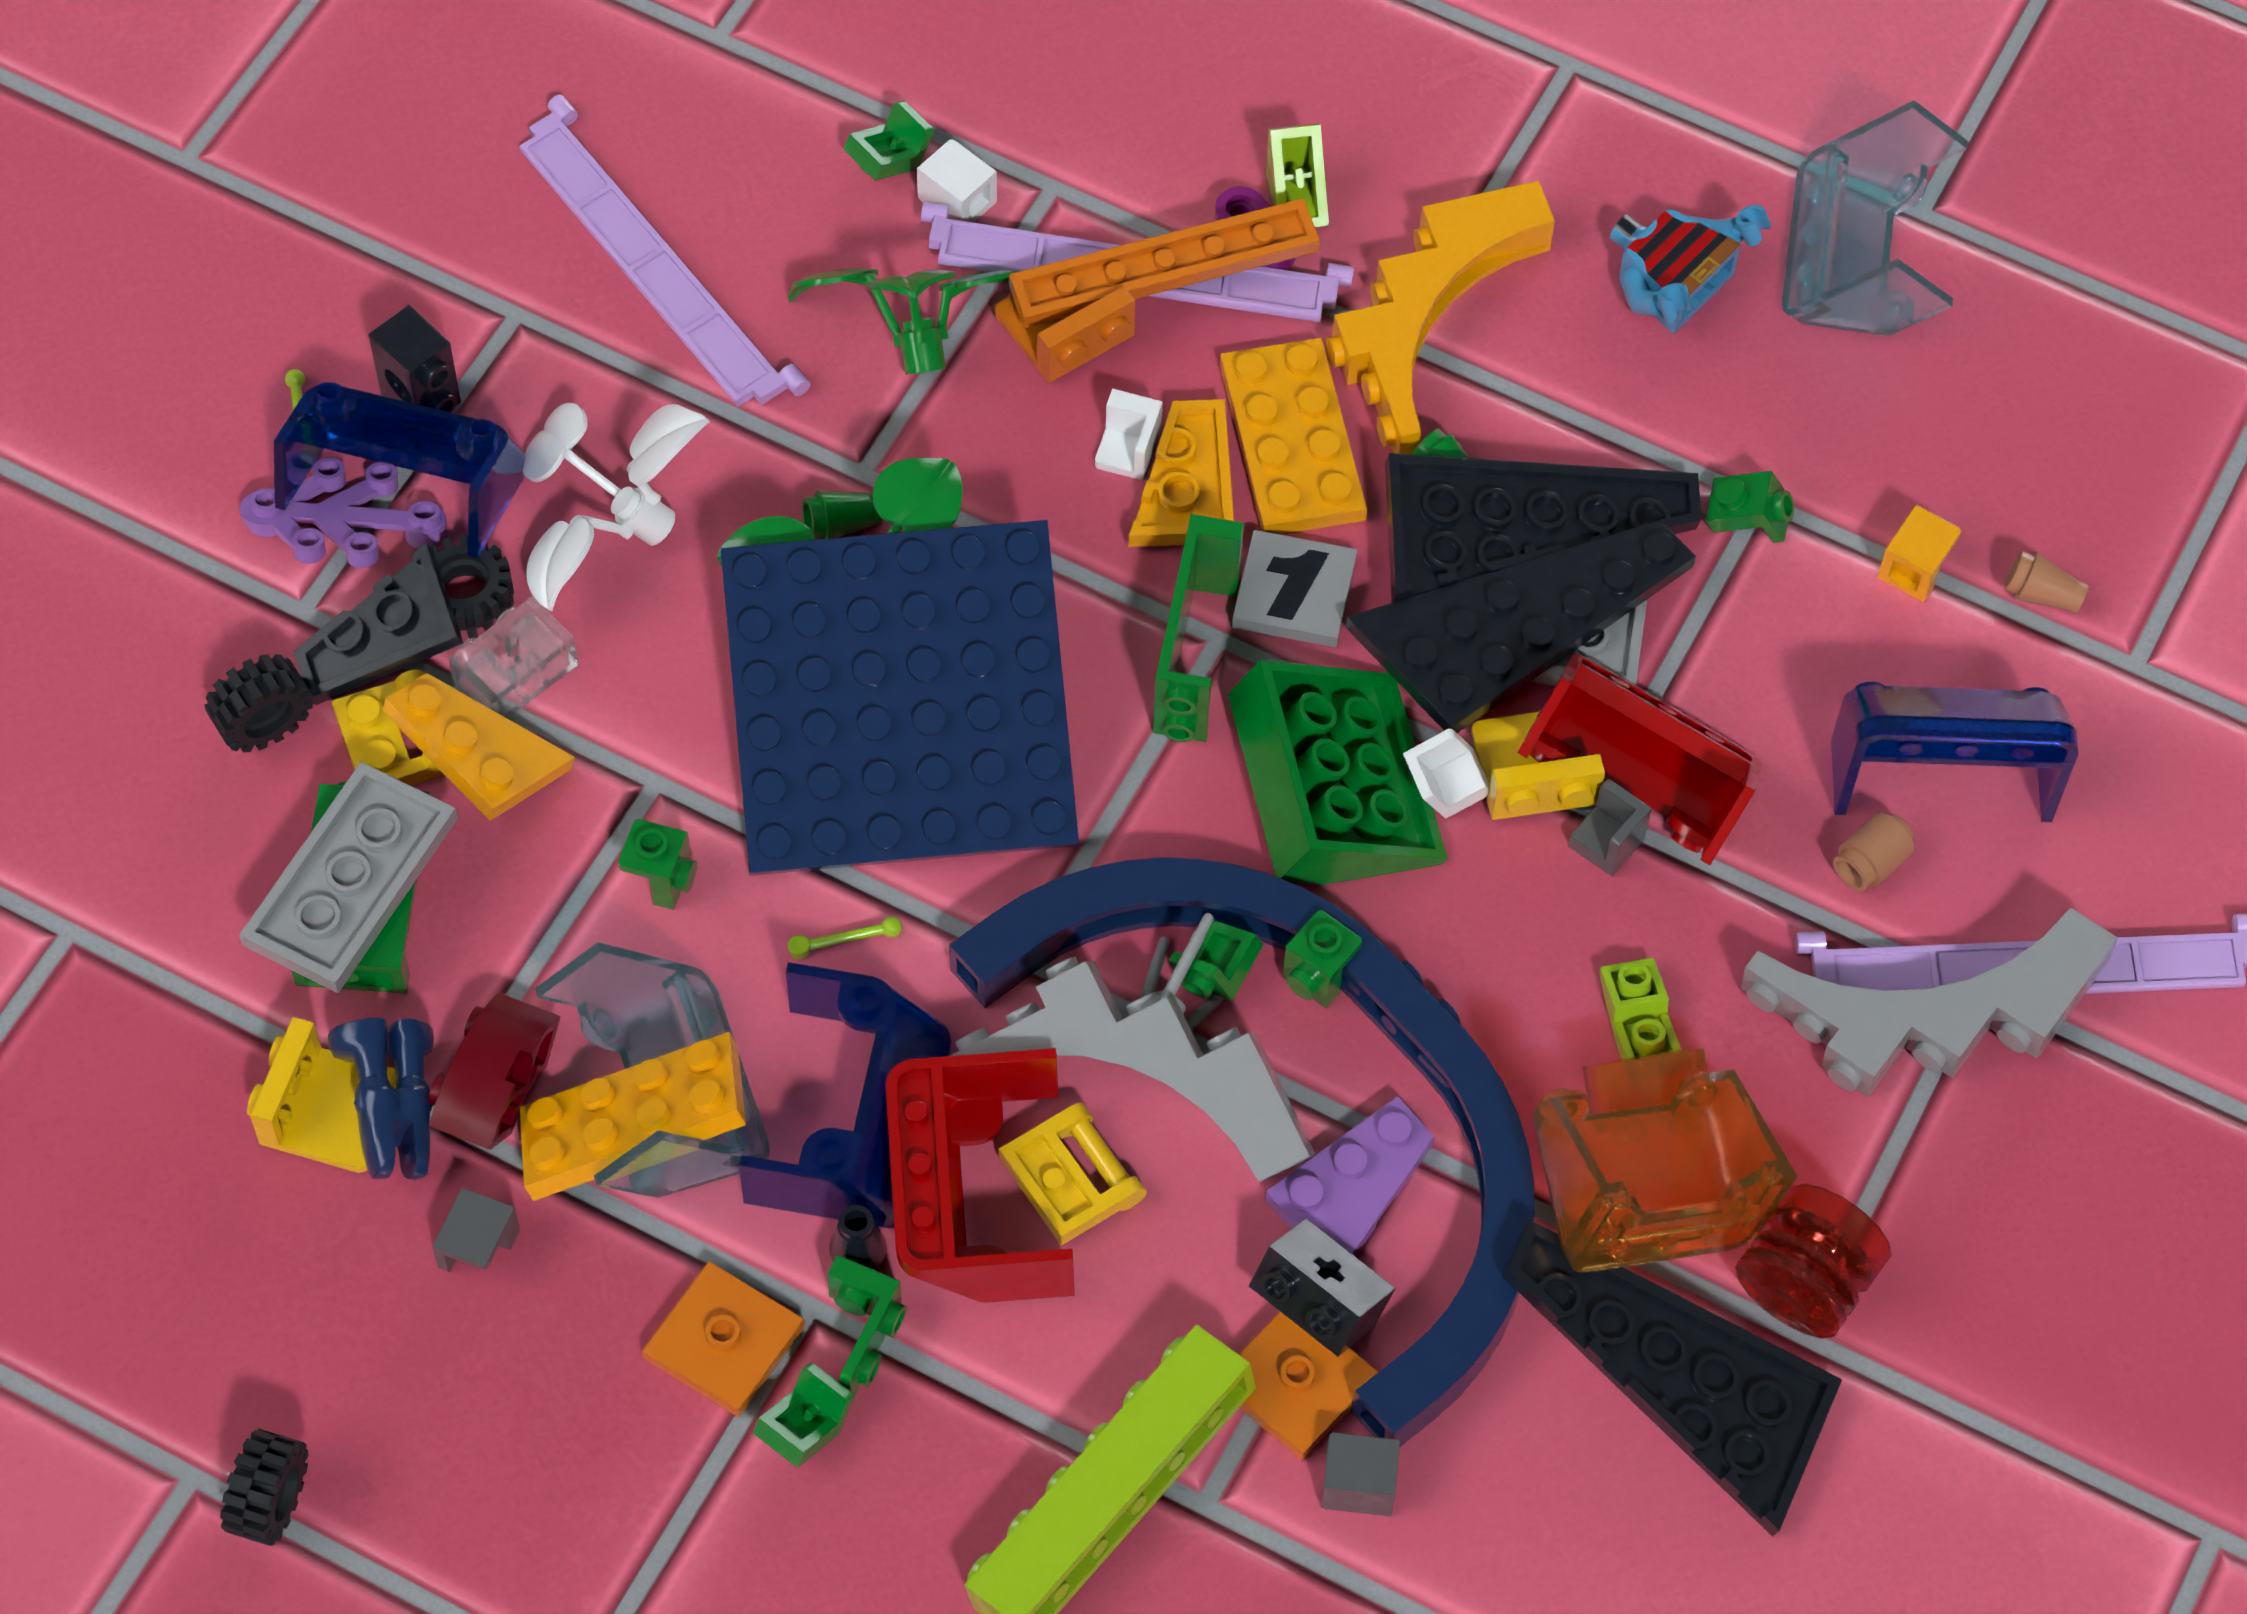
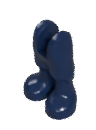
[328,1017,434,1180]

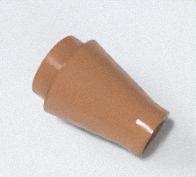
[2004,550,2089,614]

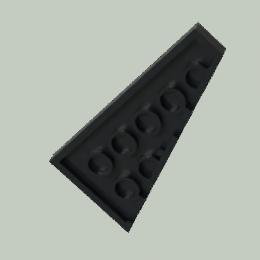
[1385,453,1702,603]
[1346,520,1696,733]

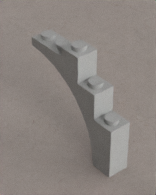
[1741,907,2118,1097]
[950,956,1316,1182]

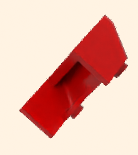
[1517,654,1762,866]
[886,1048,1075,1303]

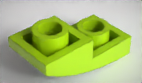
[1599,957,1683,1079]

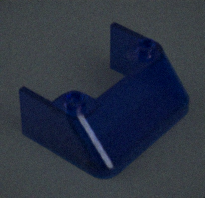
[274,382,525,558]
[1831,682,2079,822]
[739,962,951,1228]

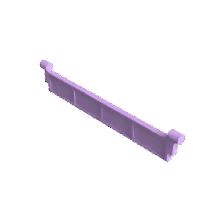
[520,94,811,407]
[921,201,1354,322]
[1795,914,2247,994]

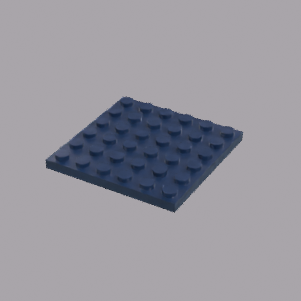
[720,520,1079,876]

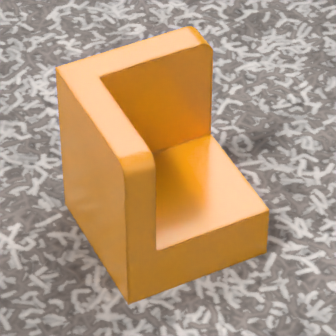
[1877,505,1961,603]

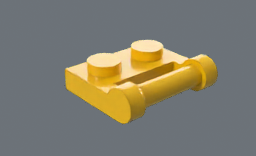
[331,670,444,786]
[999,1102,1147,1246]

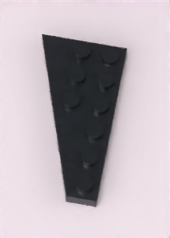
[1502,1220,1842,1537]

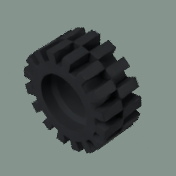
[431,535,514,639]
[205,654,314,753]
[220,1428,309,1546]

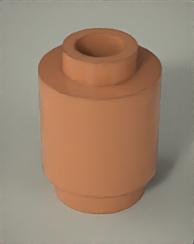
[1833,812,1915,892]

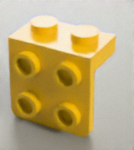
[1471,712,1605,820]
[247,1017,396,1173]

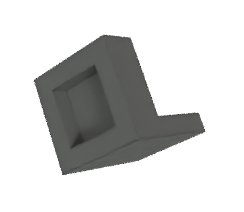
[1568,779,1652,877]
[432,1188,520,1272]
[1321,1433,1400,1516]

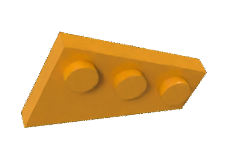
[1128,399,1234,547]
[382,673,575,821]

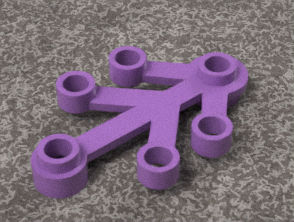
[240,458,448,568]

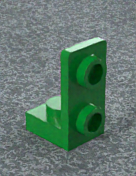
[827,1255,907,1398]

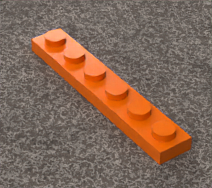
[1009,198,1320,328]

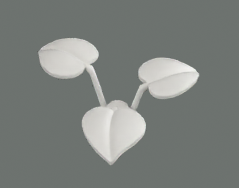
[522,403,710,611]

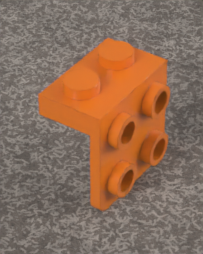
[995,286,1136,383]

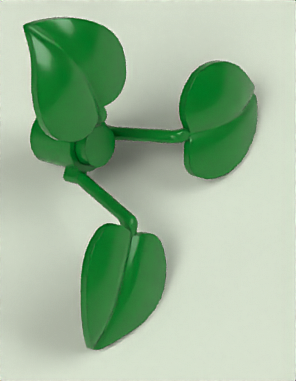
[788,268,1019,375]
[717,458,963,566]

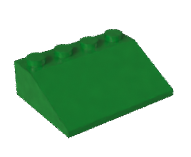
[1228,660,1448,885]

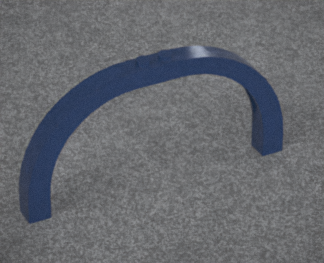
[949,858,1535,1448]

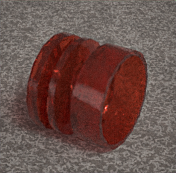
[1735,1184,1892,1339]

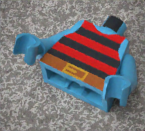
[1610,205,1772,334]

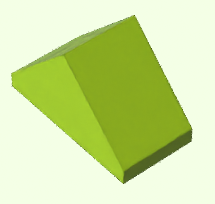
[1266,123,1329,227]

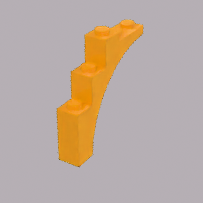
[1326,180,1555,455]

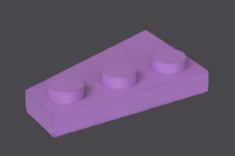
[1265,1096,1434,1255]

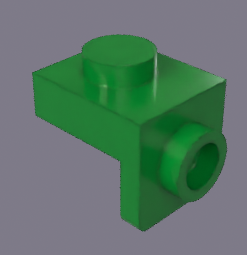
[844,101,934,181]
[1706,471,1794,543]
[618,819,697,910]
[1283,910,1362,1009]
[1168,920,1264,1001]
[753,1363,854,1468]

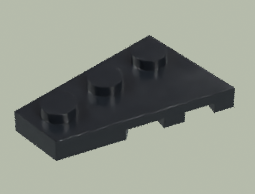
[293,543,464,705]

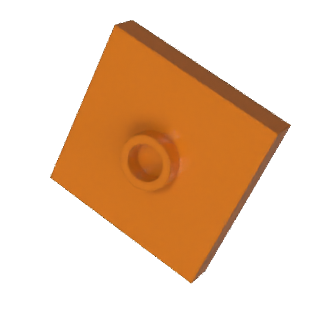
[642,1261,805,1418]
[1239,1312,1378,1461]

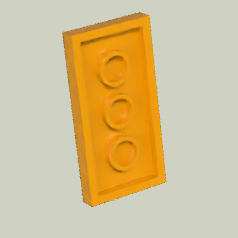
[1220,338,1367,535]
[520,1032,746,1201]

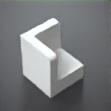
[917,139,997,223]
[1095,388,1163,481]
[1403,729,1490,819]

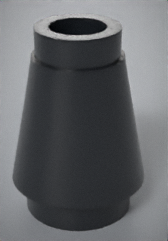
[829,1205,887,1270]

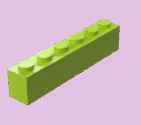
[964,1324,1256,1614]

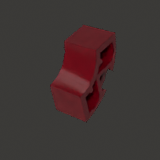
[428,993,561,1150]

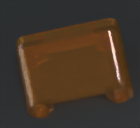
[1533,1069,1798,1272]

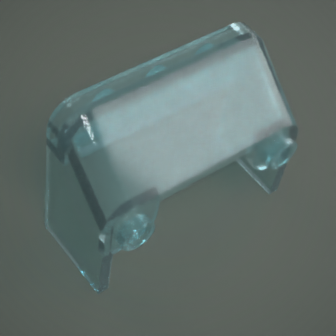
[1782,100,1968,336]
[535,942,770,1198]

